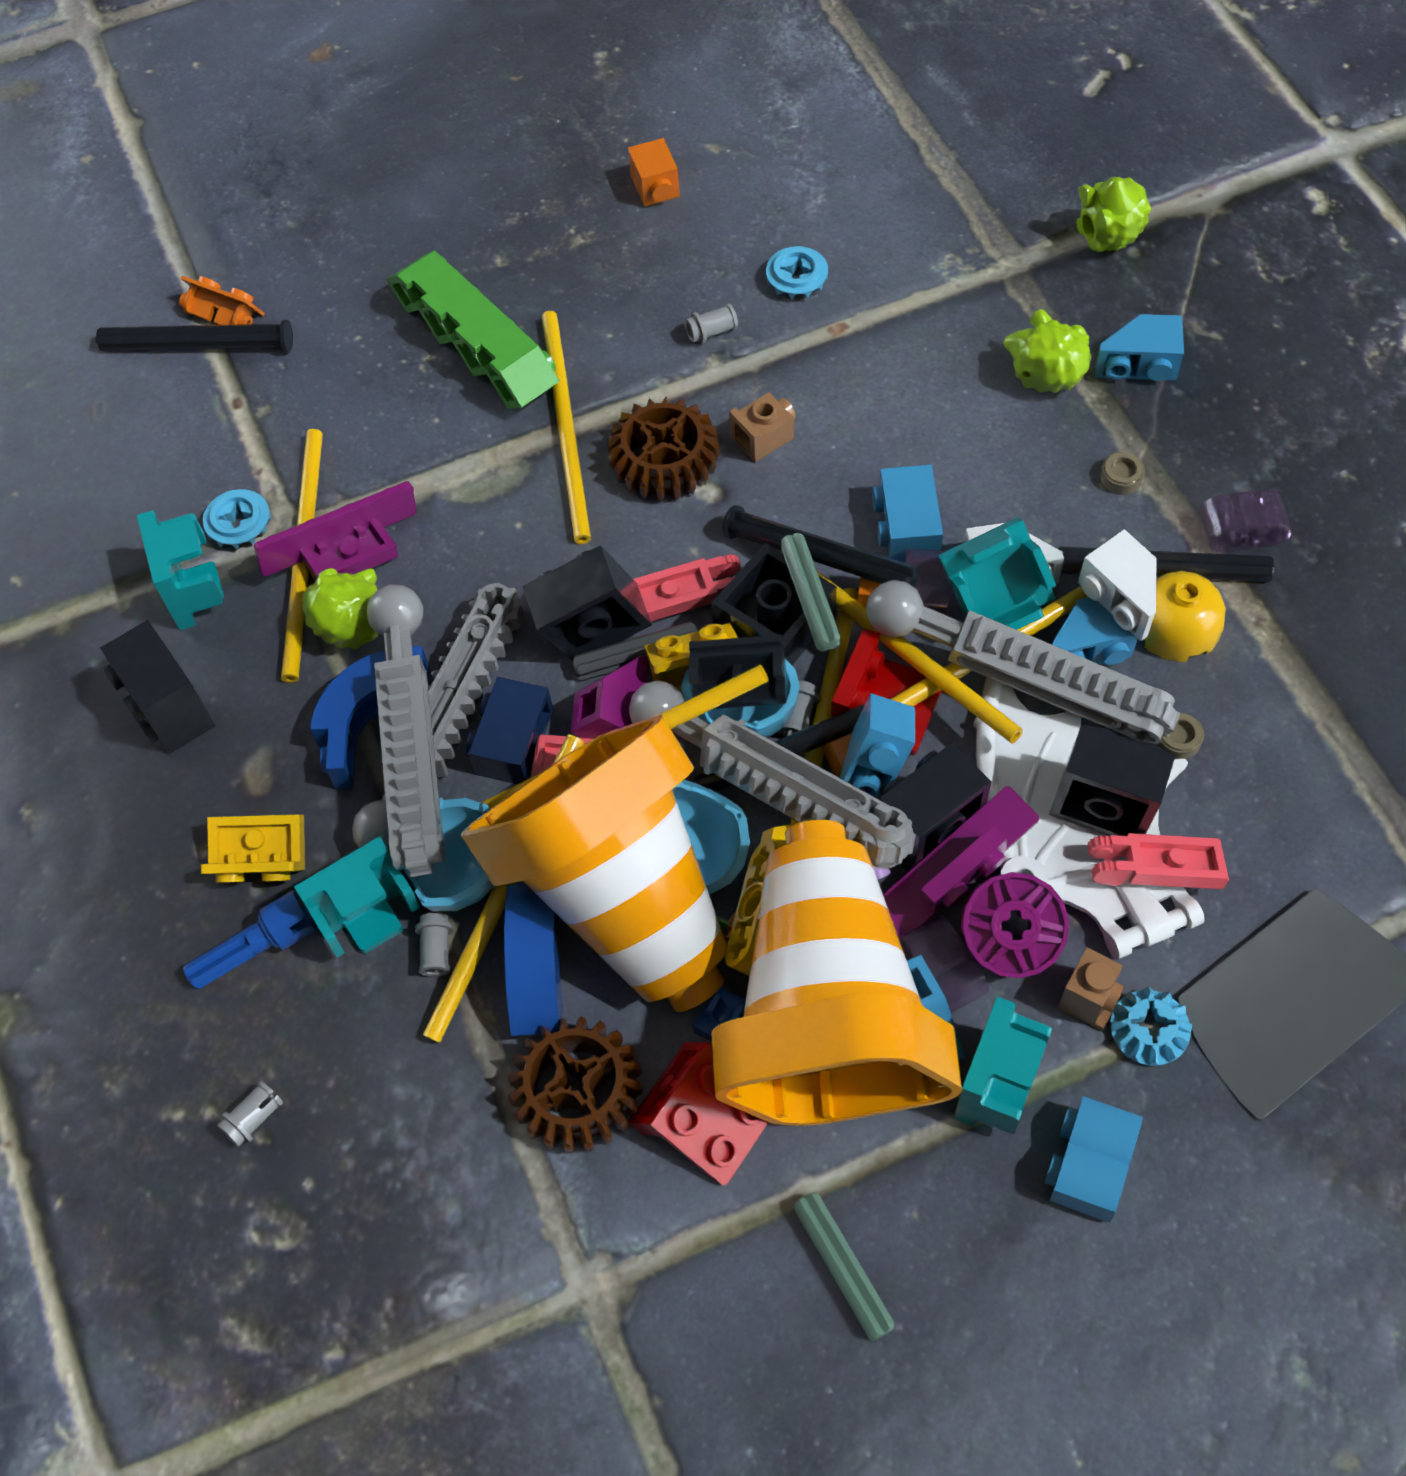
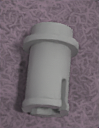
[685,304,738,344]
[778,680,820,737]
[415,913,453,977]
[217,1081,283,1147]

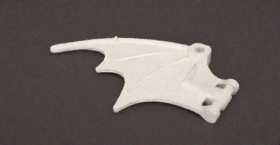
[973,677,1205,960]

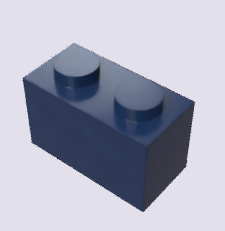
[466,677,553,784]

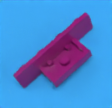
[253,481,416,581]
[883,786,1039,944]

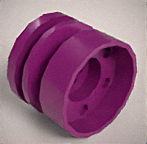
[960,872,1070,978]

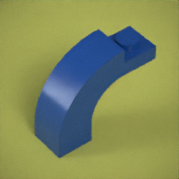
[310,646,430,790]
[504,881,563,1036]

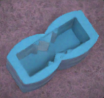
[1044,1096,1143,1223]

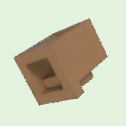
[729,392,796,463]
[1057,947,1125,1032]

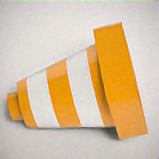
[461,715,727,1012]
[711,820,962,1126]

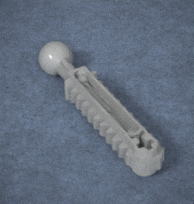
[866,580,1180,744]
[352,583,525,852]
[367,584,445,878]
[628,680,916,869]

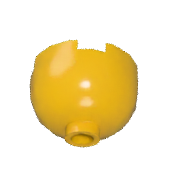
[1144,571,1226,662]

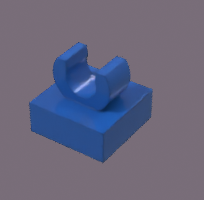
[693,988,746,1042]

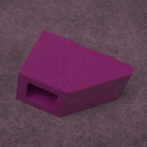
[571,656,648,739]

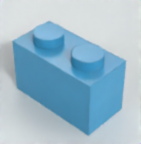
[872,465,943,562]

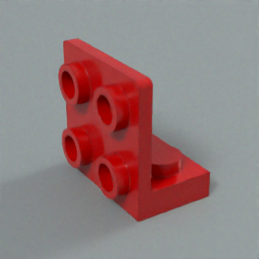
[831,628,942,756]
[628,1042,769,1185]

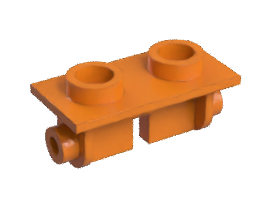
[179,276,265,325]

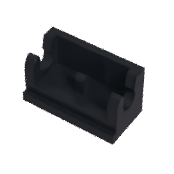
[689,635,786,709]

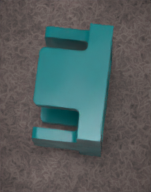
[136,510,224,630]
[938,517,1056,630]
[294,836,420,958]
[954,996,1052,1134]

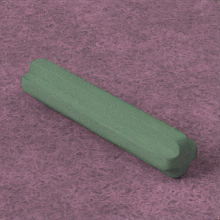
[781,533,840,652]
[794,1192,894,1341]

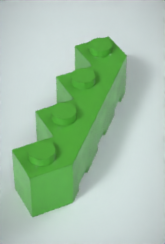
[386,250,560,409]

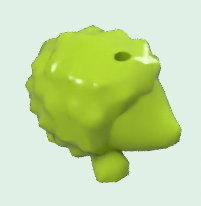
[1076,177,1151,252]
[1003,309,1092,393]
[302,568,379,650]

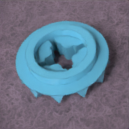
[766,246,828,299]
[203,489,272,550]
[1110,986,1193,1066]

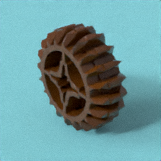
[607,396,720,502]
[508,1016,643,1154]

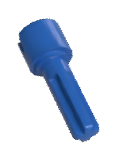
[183,890,317,988]

